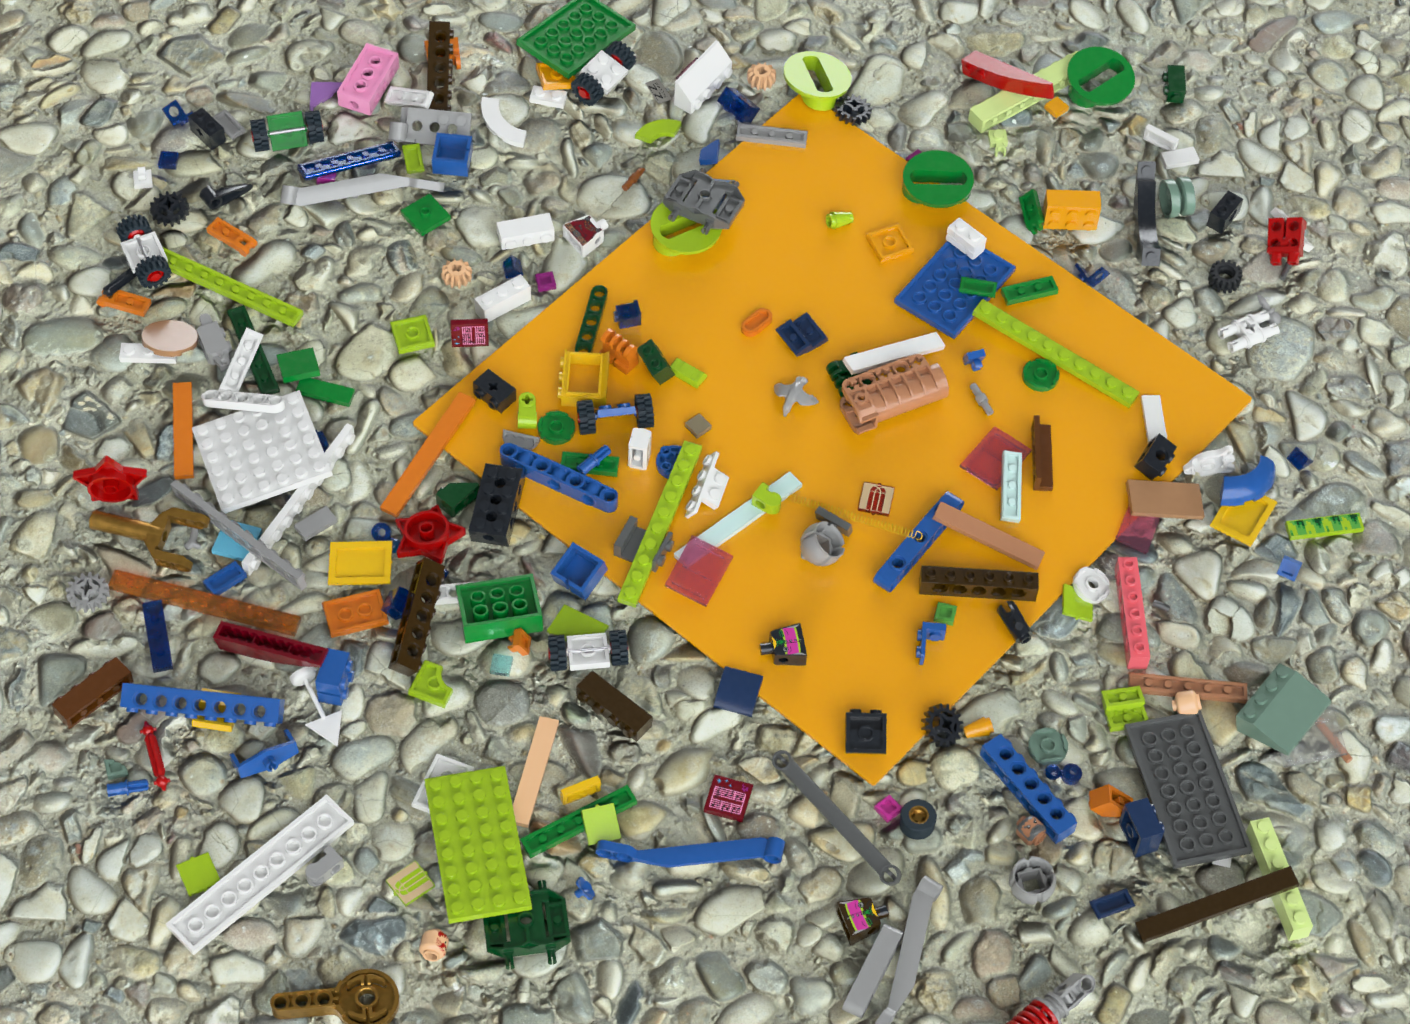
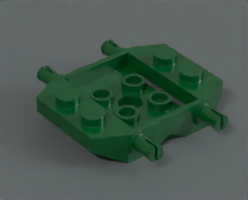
[483,880,571,970]

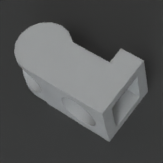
[305,845,344,887]

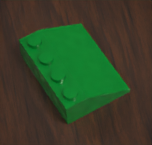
[455,573,543,644]

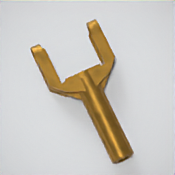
[89,507,210,572]

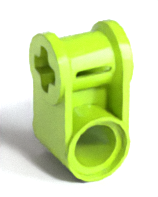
[518,392,537,429]

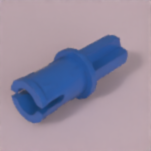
[576,445,611,475]
[107,779,149,797]

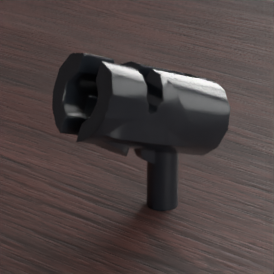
[997,601,1033,644]

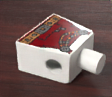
[563,215,608,258]

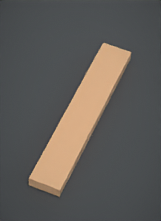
[513,716,559,828]

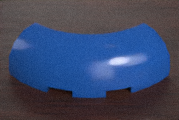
[1220,455,1276,506]

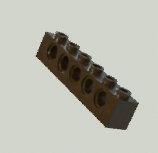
[427,21,454,111]
[388,557,445,677]
[919,565,1039,602]

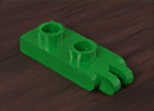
[1019,189,1044,235]

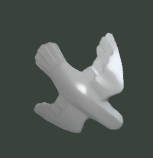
[774,376,819,417]

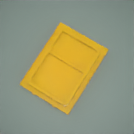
[1210,496,1278,547]
[328,541,393,585]

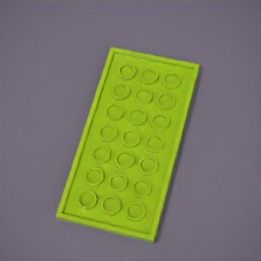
[424,766,532,924]

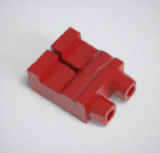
[1267,217,1307,266]

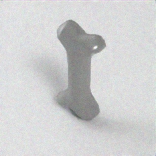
[184,527,201,550]

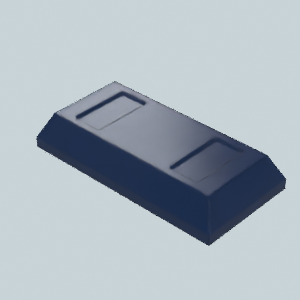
[1089,888,1136,920]

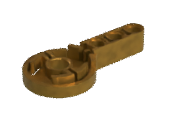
[270,969,400,1024]

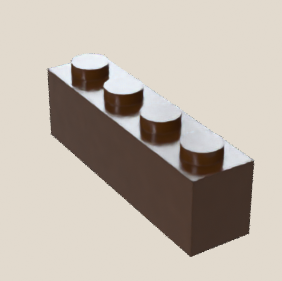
[52,657,134,730]

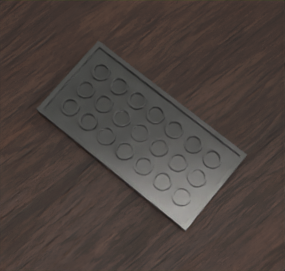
[1124,710,1252,869]

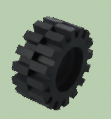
[1208,259,1243,294]

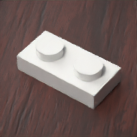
[529,85,567,109]

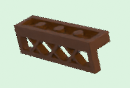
[1031,415,1053,491]

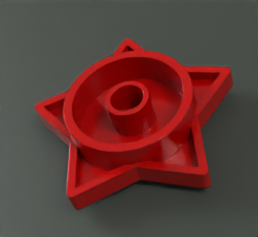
[72,456,147,503]
[395,505,466,564]

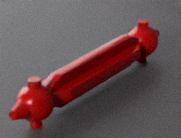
[139,721,170,791]

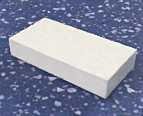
[1143,124,1179,151]
[1160,147,1200,169]

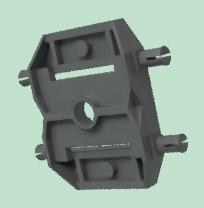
[663,168,745,235]

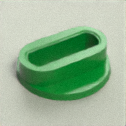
[1067,47,1135,108]
[902,150,974,208]

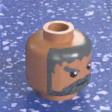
[1016,815,1046,846]

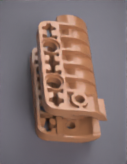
[839,354,949,435]

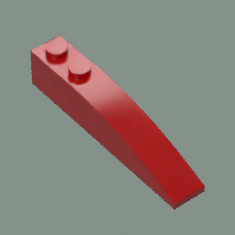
[961,50,1054,99]

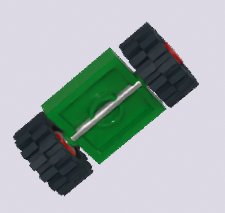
[250,110,324,152]

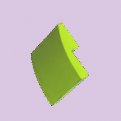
[1101,686,1149,732]

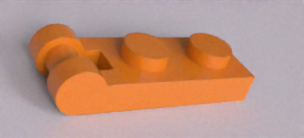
[206,217,258,257]
[96,290,152,317]

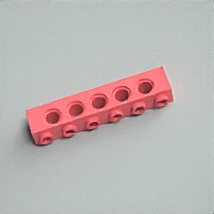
[1114,557,1150,669]

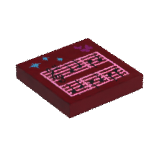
[450,318,489,347]
[703,774,754,823]

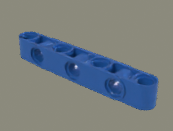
[500,443,618,513]
[873,491,964,592]

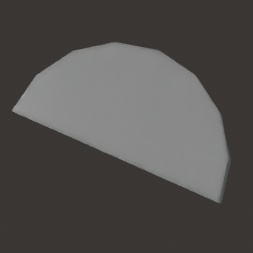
[503,429,540,451]

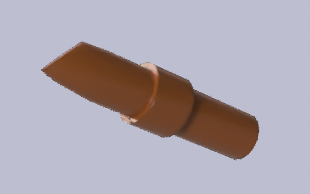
[622,168,645,191]

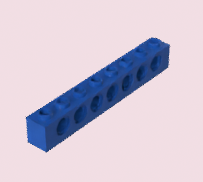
[120,683,285,727]

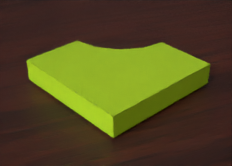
[408,660,453,709]

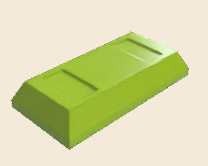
[402,143,425,174]
[670,358,708,388]

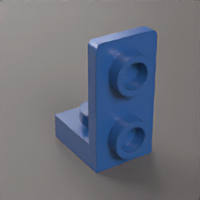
[916,622,946,665]

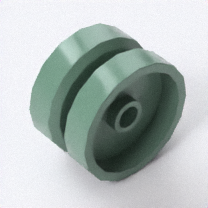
[1159,176,1196,218]

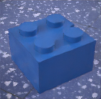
[432,133,473,177]
[550,542,608,601]
[315,648,355,706]

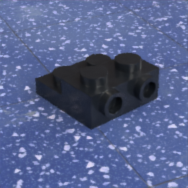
[845,709,887,755]

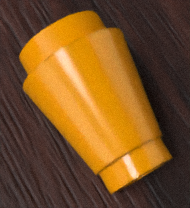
[963,717,994,739]

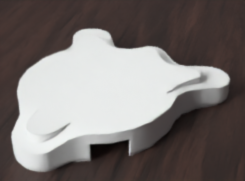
[1183,445,1236,477]

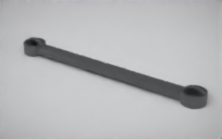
[772,750,902,886]

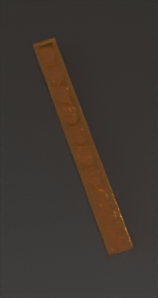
[108,569,301,637]

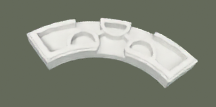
[481,97,527,148]

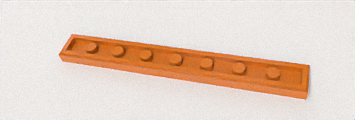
[380,392,476,518]

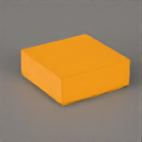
[1044,97,1069,118]

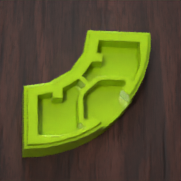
[635,119,682,144]

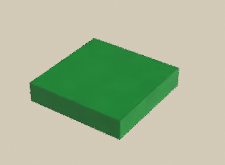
[276,347,320,383]

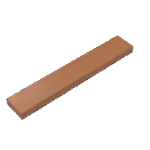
[932,502,1045,570]
[1128,672,1247,704]

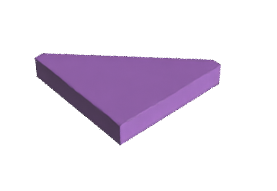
[310,82,342,111]

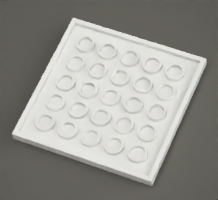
[192,390,333,514]

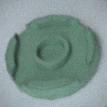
[1028,728,1068,766]

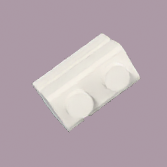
[946,218,987,260]
[628,428,652,470]

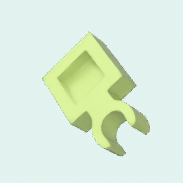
[988,129,1008,157]

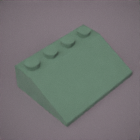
[1236,663,1331,756]

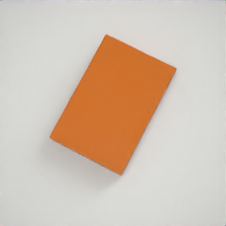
[322,589,389,638]

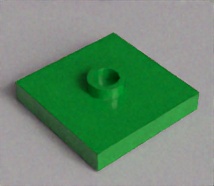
[400,193,451,236]

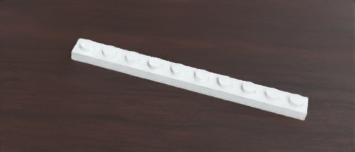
[241,423,355,576]

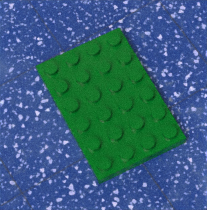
[516,0,636,79]

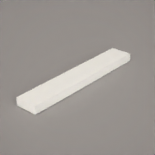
[843,332,945,375]

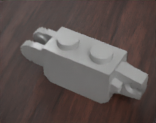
[197,313,232,371]

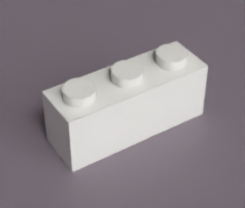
[497,213,554,250]
[474,274,531,322]

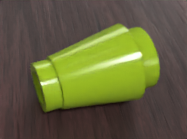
[826,212,854,229]

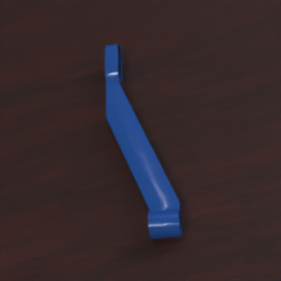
[595,837,785,868]

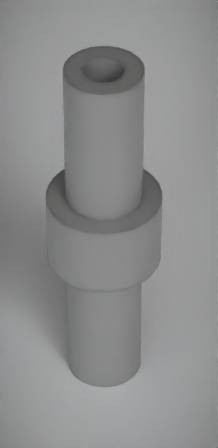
[970,383,994,416]

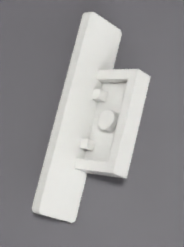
[685,451,729,519]

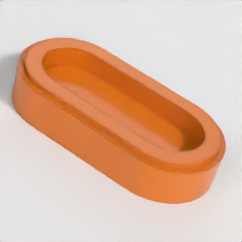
[741,308,772,337]

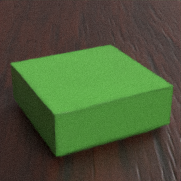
[934,602,957,626]

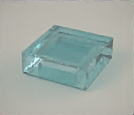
[490,654,513,677]

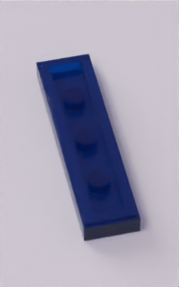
[142,599,174,673]

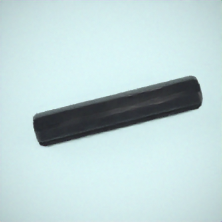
[103,268,137,297]

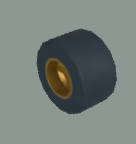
[899,799,937,840]

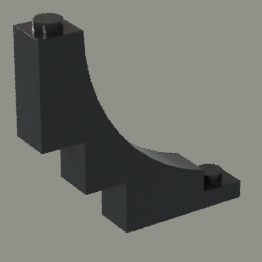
[1133,160,1161,266]

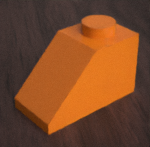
[1089,784,1133,817]

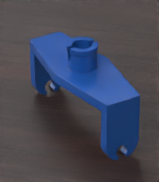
[229,729,299,778]

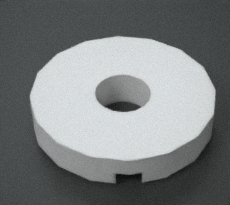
[1072,567,1110,604]

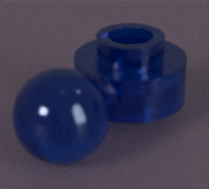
[371,523,400,554]
[1045,763,1082,785]

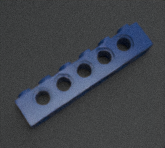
[980,734,1077,844]

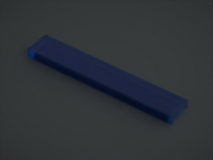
[297,141,401,181]

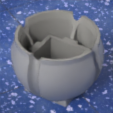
[800,521,845,566]
[1009,856,1056,905]

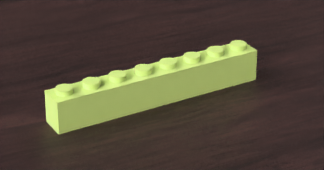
[968,51,1078,133]

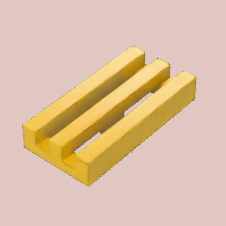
[560,775,601,805]

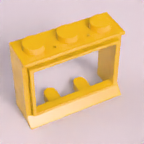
[557,349,610,408]

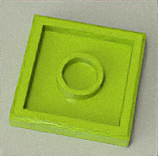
[390,314,435,354]

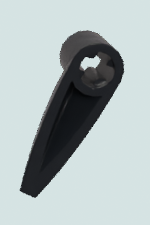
[199,184,253,210]

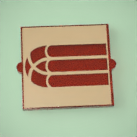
[858,482,895,517]

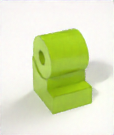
[752,482,781,515]

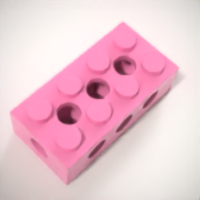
[337,43,399,116]

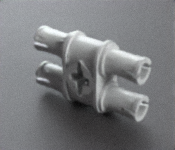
[1217,309,1280,353]

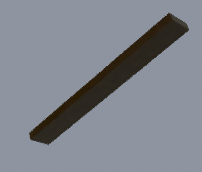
[1135,866,1299,943]

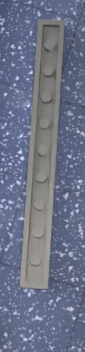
[170,480,307,591]

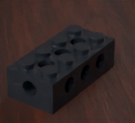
[468,463,525,547]

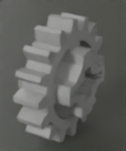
[66,572,110,613]

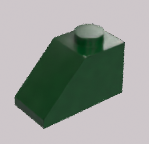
[436,483,480,518]

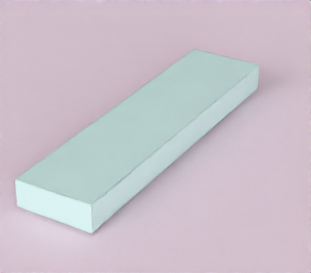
[1000,450,1022,523]

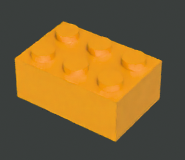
[1042,189,1101,231]

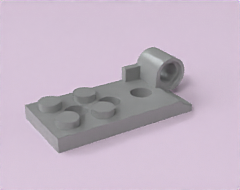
[388,107,472,146]

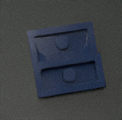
[776,312,828,357]
[713,666,763,717]

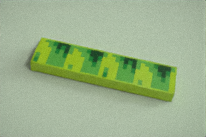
[1285,513,1364,541]

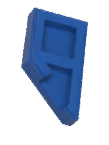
[699,139,720,165]

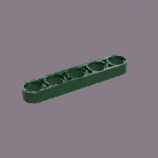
[575,285,608,353]

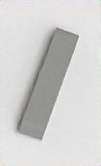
[842,923,904,1019]

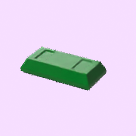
[959,276,997,298]

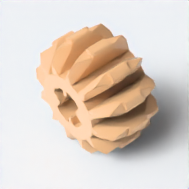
[747,62,776,91]
[441,258,472,289]

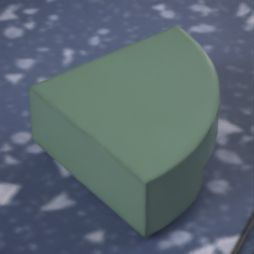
[104,759,129,781]

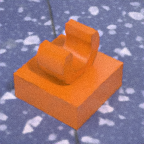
[507,628,531,656]

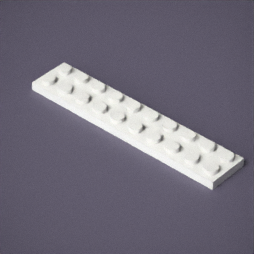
[166,794,354,955]

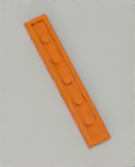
[173,382,194,480]

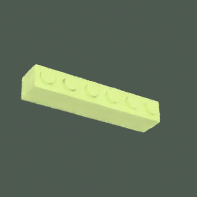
[1246,817,1313,941]

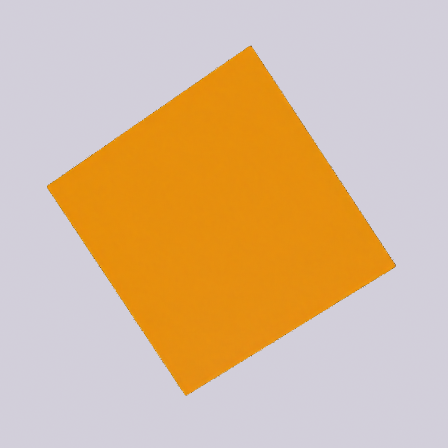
[413,94,1252,786]

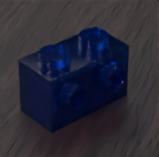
[717,86,760,123]

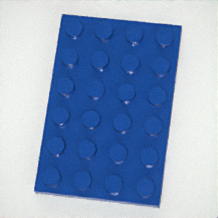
[894,241,1016,339]

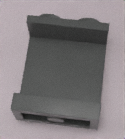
[614,516,674,572]

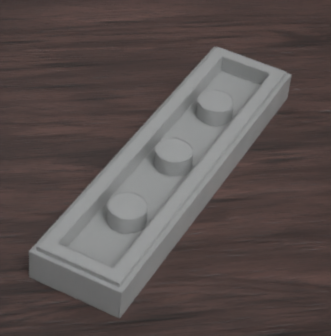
[736,123,808,148]

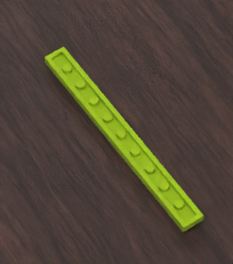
[162,247,304,328]
[972,299,1140,408]
[617,440,702,608]

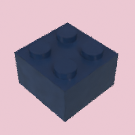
[1119,797,1165,858]

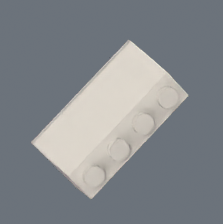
[674,40,733,114]

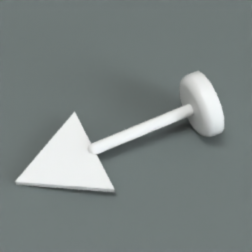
[289,667,342,747]

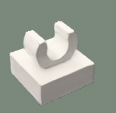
[133,167,153,189]

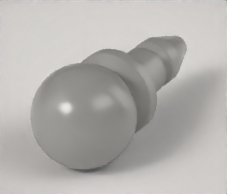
[1258,295,1281,325]

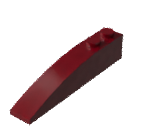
[213,621,329,667]

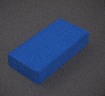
[203,561,247,598]

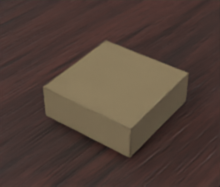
[685,413,712,438]

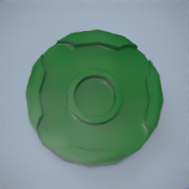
[1022,358,1060,392]
[537,411,575,445]

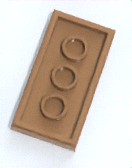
[1126,479,1205,520]

